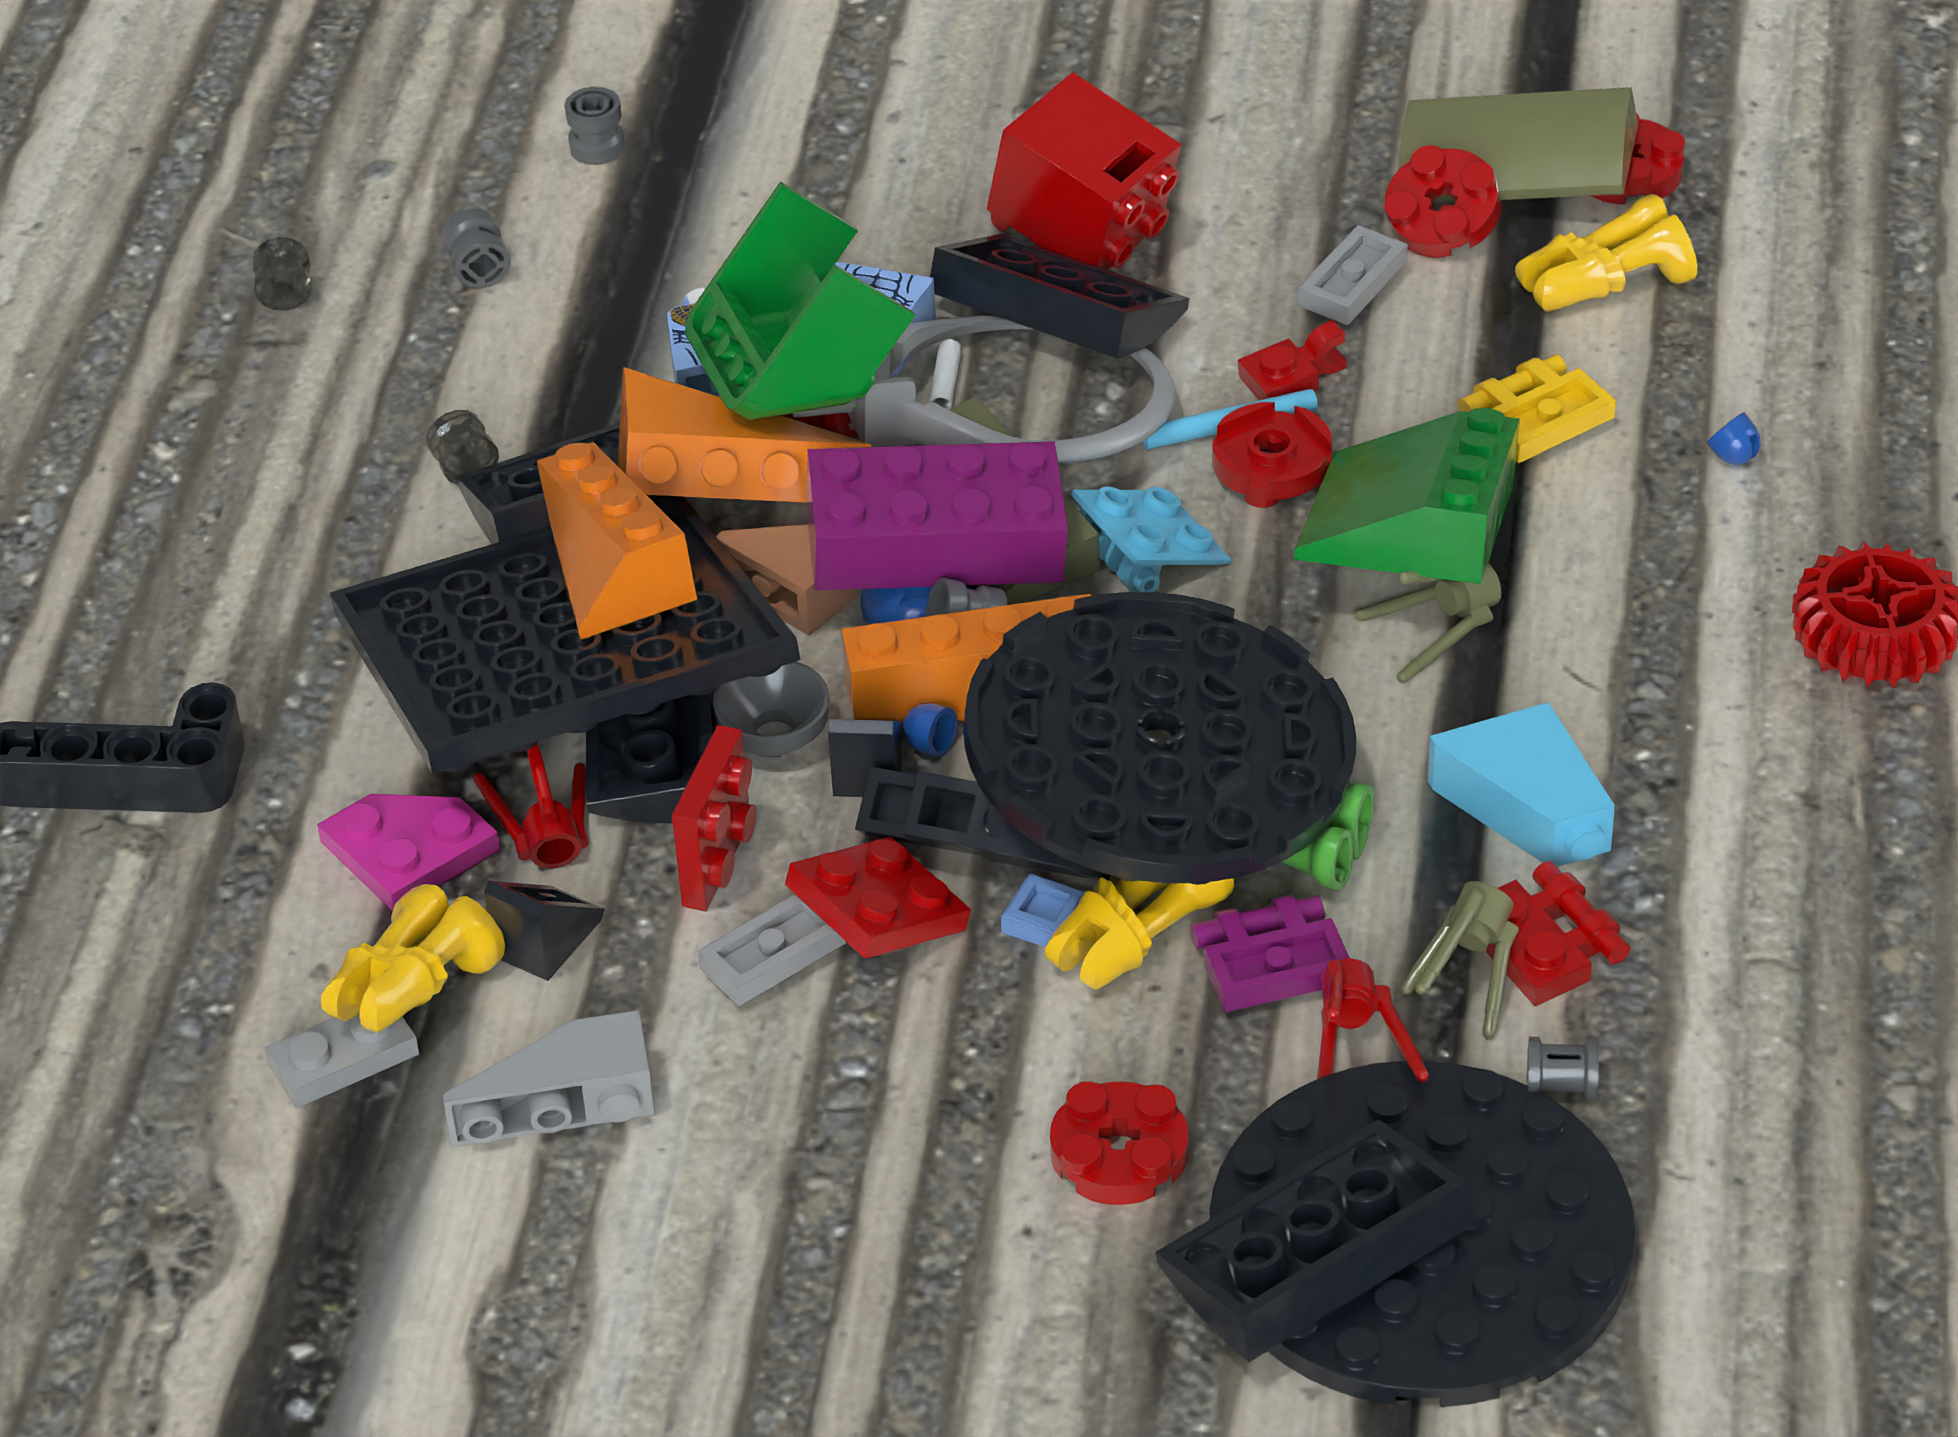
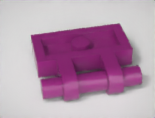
[1190,894,1350,1012]

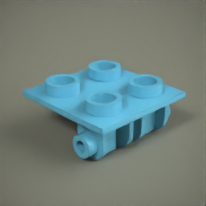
[1070,487,1232,592]

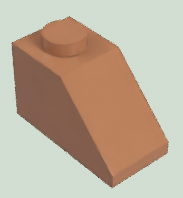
[716,524,858,635]

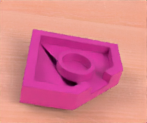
[317,794,500,911]

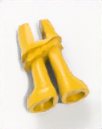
[1515,194,1697,312]
[1044,877,1234,990]
[321,884,505,1034]

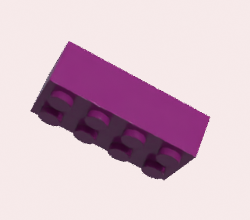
[806,441,1068,591]

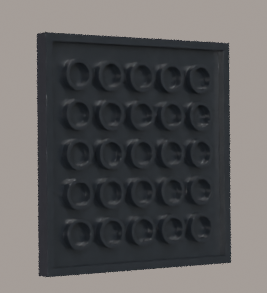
[330,495,801,774]

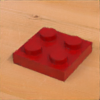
[672,725,757,912]
[785,837,972,959]

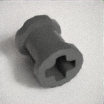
[1527,1036,1599,1100]

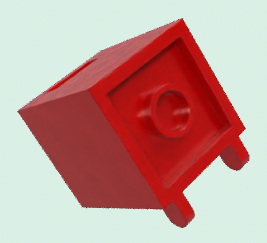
[986,72,1182,270]

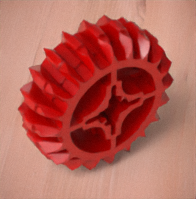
[1791,540,1958,689]

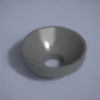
[713,661,830,758]

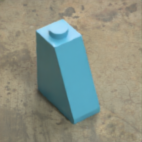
[1428,702,1615,867]

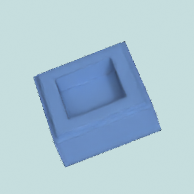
[1001,873,1085,947]

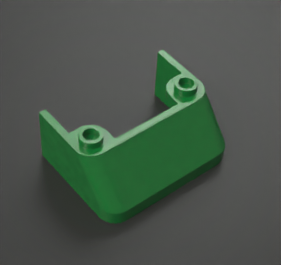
[685,181,915,420]

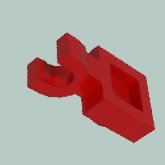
[1238,320,1347,400]

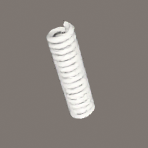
[929,340,961,410]

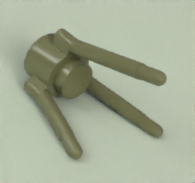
[1354,563,1501,683]
[1400,881,1519,1039]

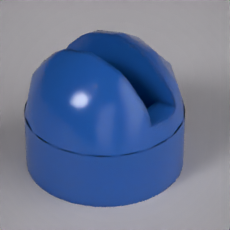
[1706,412,1761,466]
[903,703,958,757]

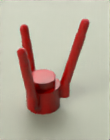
[473,742,589,869]
[1317,958,1429,1082]

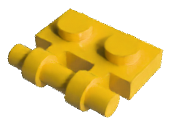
[1457,354,1616,463]

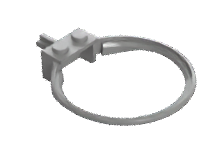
[792,315,1175,465]

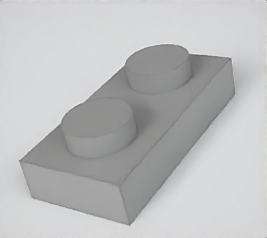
[1298,225,1408,325]
[698,894,846,1007]
[265,1012,419,1108]

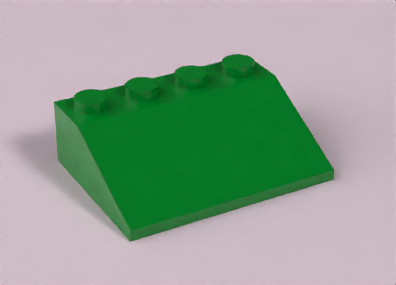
[1294,408,1520,584]

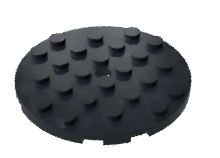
[963,592,1356,885]
[1210,1061,1635,1407]

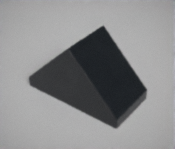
[828,719,905,797]
[484,881,605,981]

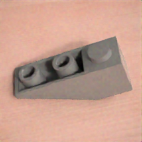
[443,1010,655,1147]

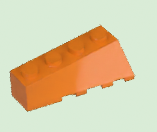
[618,367,872,503]
[537,442,697,640]
[841,593,1091,723]

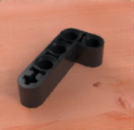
[0,682,244,813]

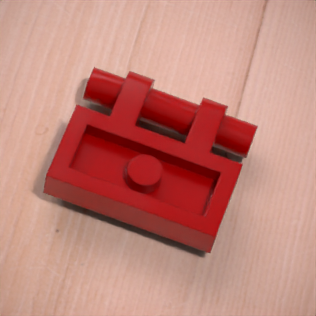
[1485,861,1630,1007]

